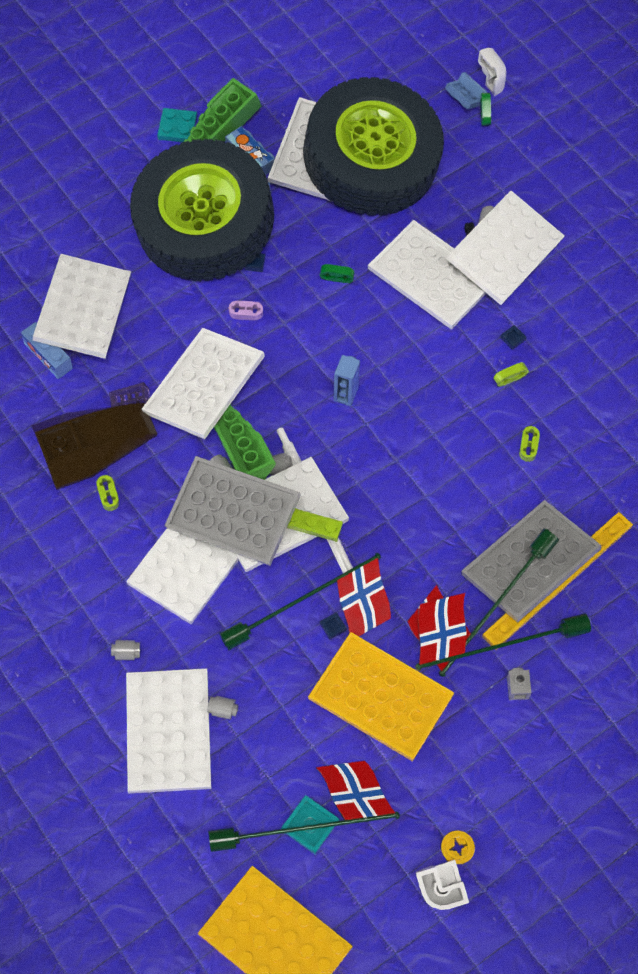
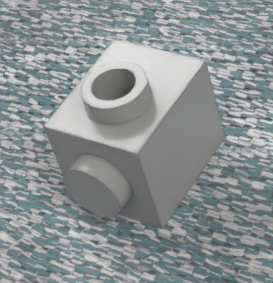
[507,668,531,700]

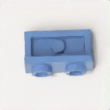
[445,72,487,109]

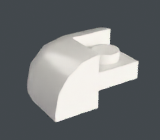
[478,48,506,96]
[416,860,469,910]

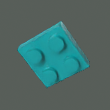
[157,108,197,142]
[281,795,340,855]

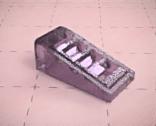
[109,382,150,407]

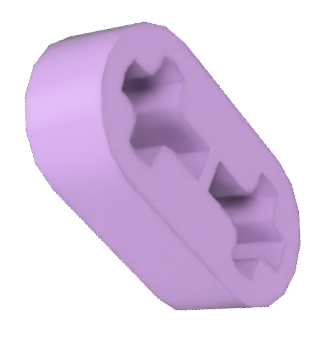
[229,301,263,320]

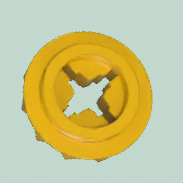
[441,831,475,864]

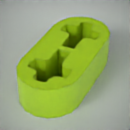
[493,362,529,387]
[519,426,540,462]
[96,475,119,511]

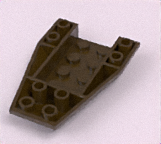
[31,403,157,490]

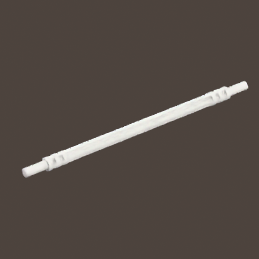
[277,428,353,573]

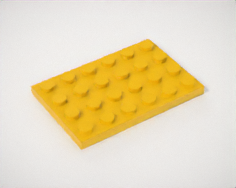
[308,632,454,762]
[198,866,353,974]

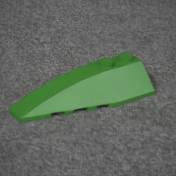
[183,78,262,142]
[214,404,276,480]

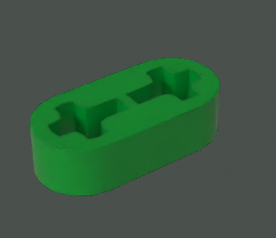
[480,93,491,126]
[320,264,355,283]

